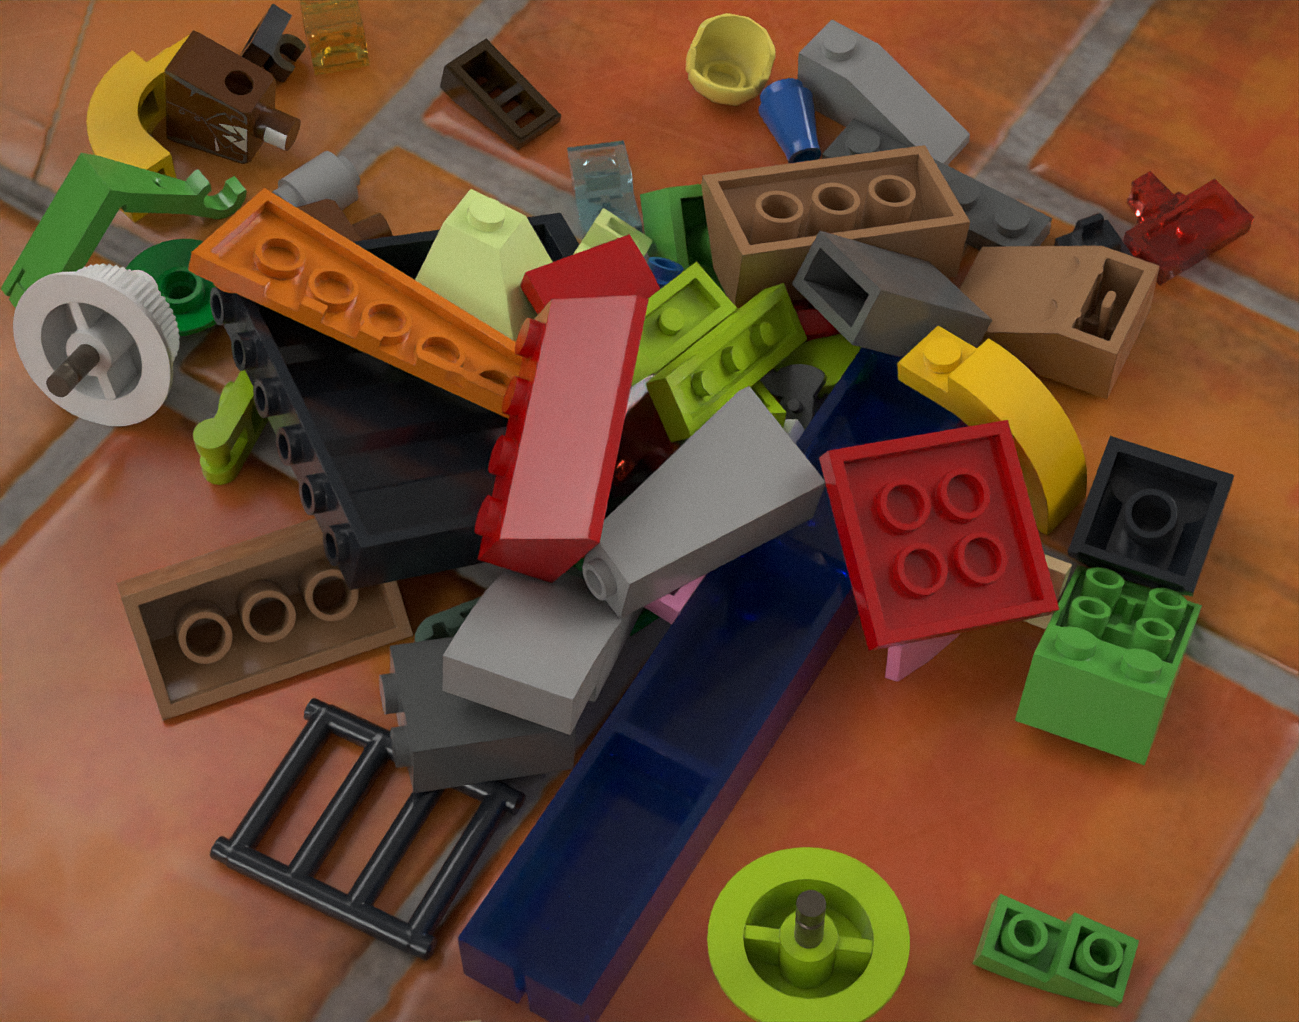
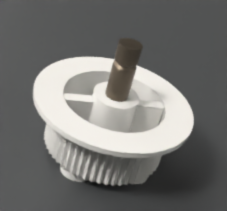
[13,263,180,426]

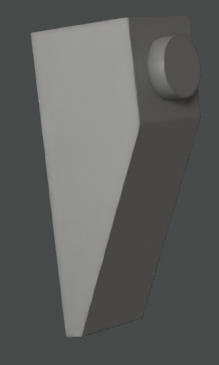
[798,20,970,166]

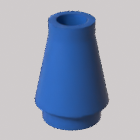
[758,78,821,164]

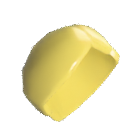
[685,13,776,106]

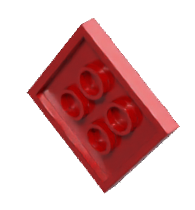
[819,420,1059,651]

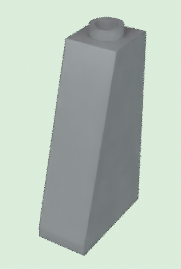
[582,386,826,619]

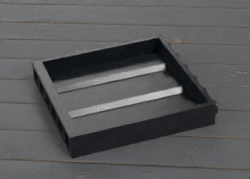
[210,213,689,590]

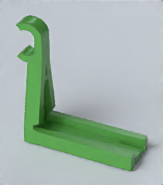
[0,153,247,309]

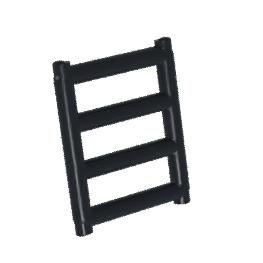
[210,698,526,961]

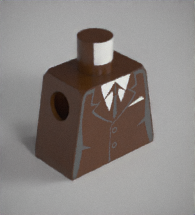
[165,30,301,164]

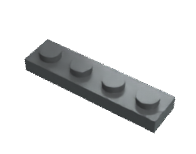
[822,119,1052,251]

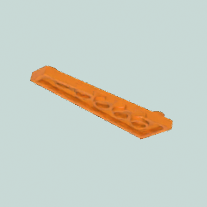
[188,188,522,419]

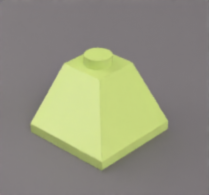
[415,189,552,342]

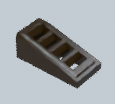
[440,38,562,150]

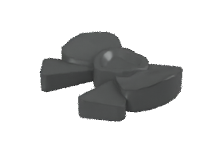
[760,364,827,453]

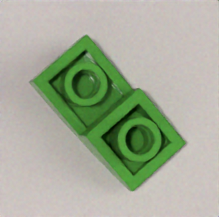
[972,894,1139,1007]

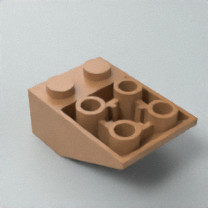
[959,246,1160,399]

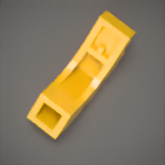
[86,34,190,223]
[898,326,1087,536]

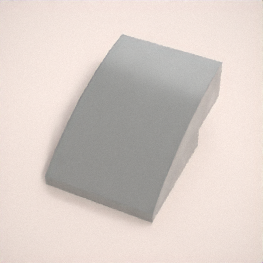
[442,569,643,735]

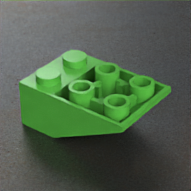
[1015,565,1202,765]

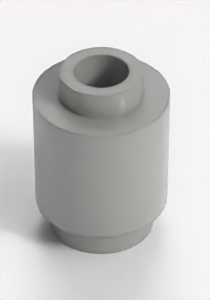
[272,151,360,210]

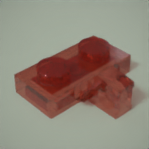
[1123,171,1254,286]

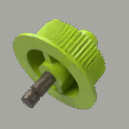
[707,847,910,1022]

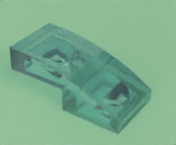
[567,140,643,240]

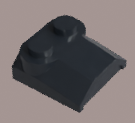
[1068,436,1235,596]

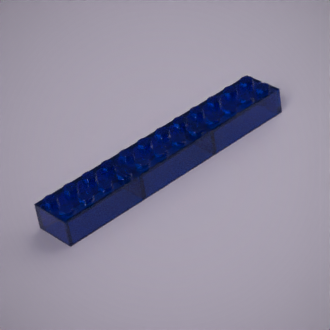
[458,347,968,1022]

